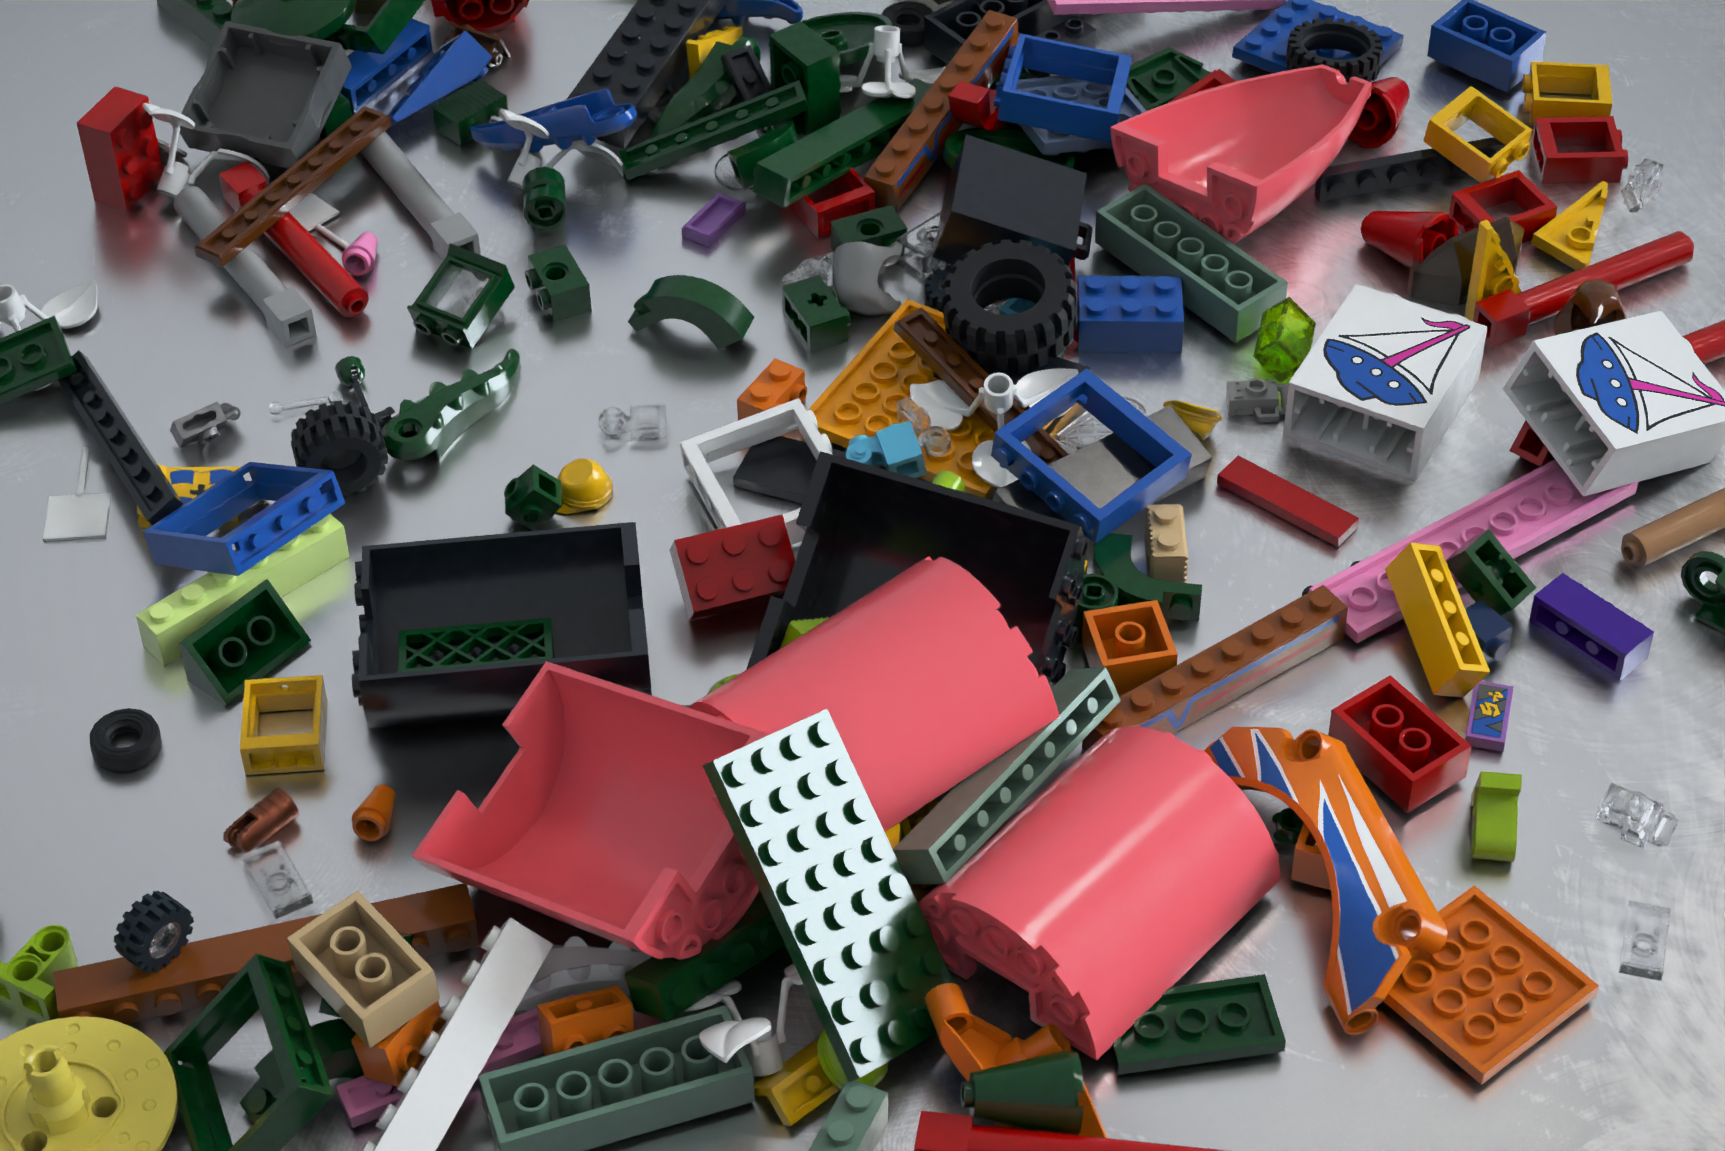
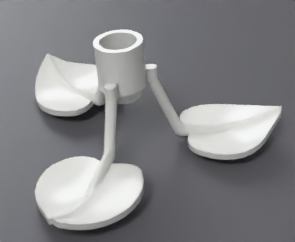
[839,25,946,99]
[142,103,270,199]
[489,109,625,190]
[0,279,98,393]
[910,368,1078,489]
[685,963,803,1076]

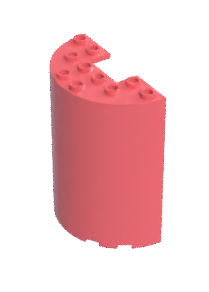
[690,556,1059,832]
[412,661,769,960]
[918,726,1281,1061]

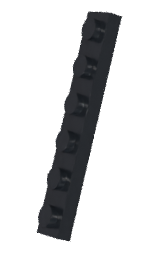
[1314,137,1506,202]

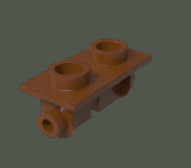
[443,22,511,67]

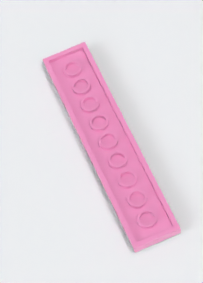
[1309,459,1638,643]

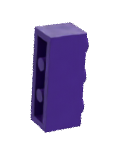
[1529,573,1654,681]

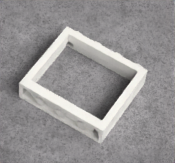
[680,398,833,545]

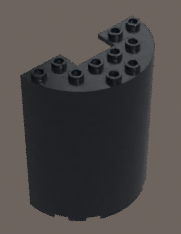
[747,451,1089,689]
[352,522,652,729]

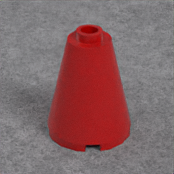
[1347,77,1410,149]
[1360,211,1458,270]

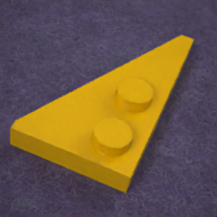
[686,26,743,79]
[1531,181,1608,271]
[1465,220,1522,322]

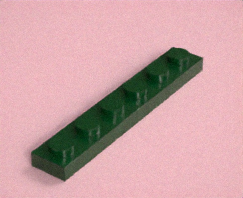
[619,80,809,180]

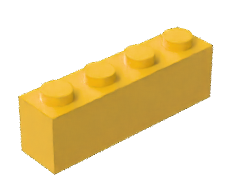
[1385,543,1490,697]

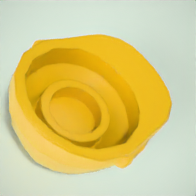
[1163,400,1222,442]
[556,458,613,514]

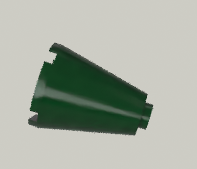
[961,1050,1084,1135]

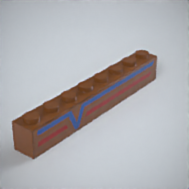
[864,10,1019,213]
[1082,585,1348,751]

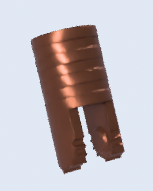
[223,788,299,853]

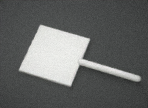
[289,193,350,249]
[43,447,111,542]

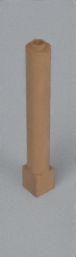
[1621,488,1725,568]

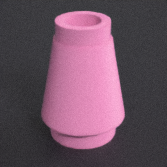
[342,232,378,276]

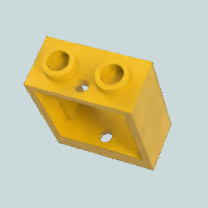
[1522,61,1612,126]
[1423,86,1532,183]
[240,675,327,775]

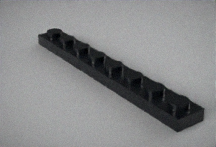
[58,350,183,525]

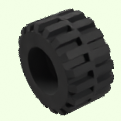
[291,401,388,497]

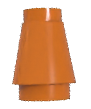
[351,785,396,841]

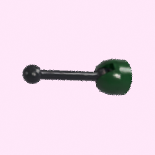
[335,356,371,414]

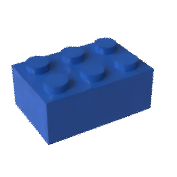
[1427,0,1547,92]
[1077,275,1184,353]

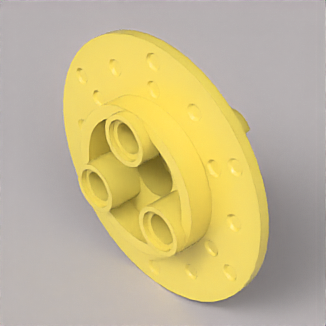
[0,1017,178,1151]

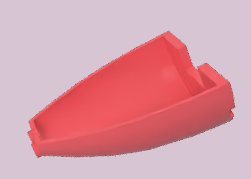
[1110,64,1372,244]

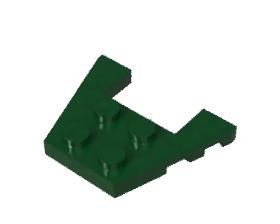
[1126,47,1211,111]

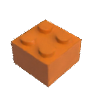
[1082,600,1178,695]

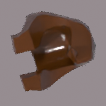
[1554,279,1627,335]

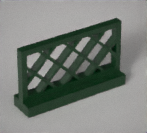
[397,618,553,673]

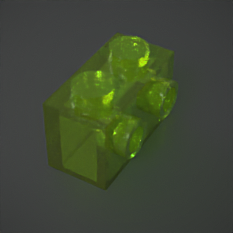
[1253,297,1316,383]

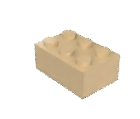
[287,890,440,1048]

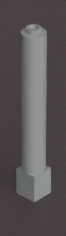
[360,131,481,261]
[174,186,316,348]

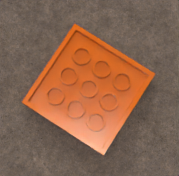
[1383,885,1599,1085]

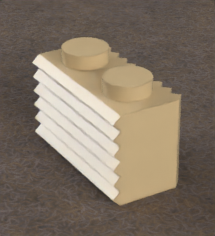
[1144,504,1189,583]

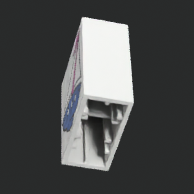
[1283,283,1488,481]
[1503,311,1725,497]

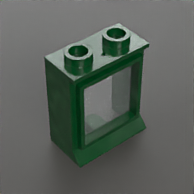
[407,243,515,349]

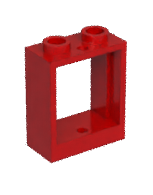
[1531,116,1628,184]
[788,168,875,239]
[1449,170,1557,244]

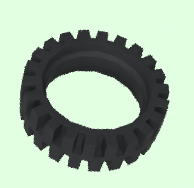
[1286,18,1383,83]

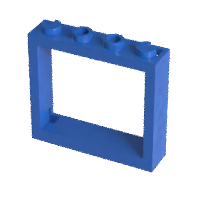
[994,34,1132,143]
[991,368,1192,544]
[142,462,345,576]

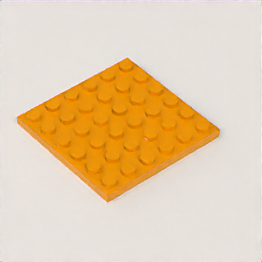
[808,299,1067,499]

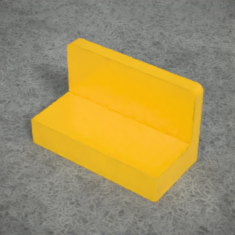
[754,1042,841,1126]

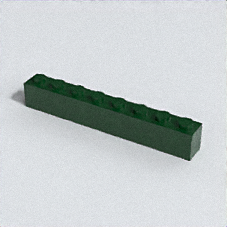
[753,78,931,208]

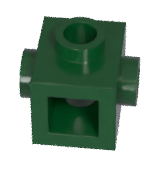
[504,464,562,530]

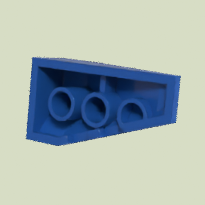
[388,30,493,127]

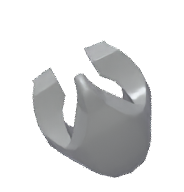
[832,241,903,317]

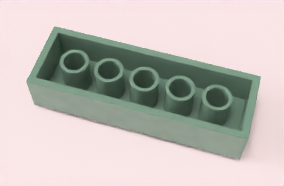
[1095,183,1288,343]
[478,1005,755,1151]

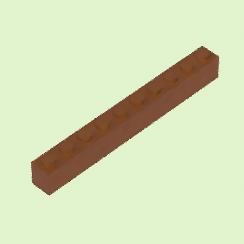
[53,883,480,1024]

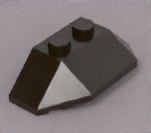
[1406,217,1525,306]

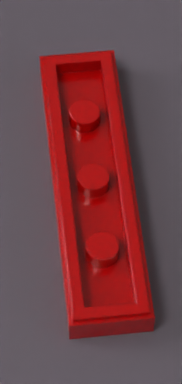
[1217,455,1359,547]

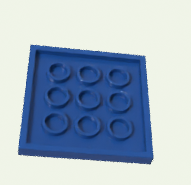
[1232,0,1404,73]

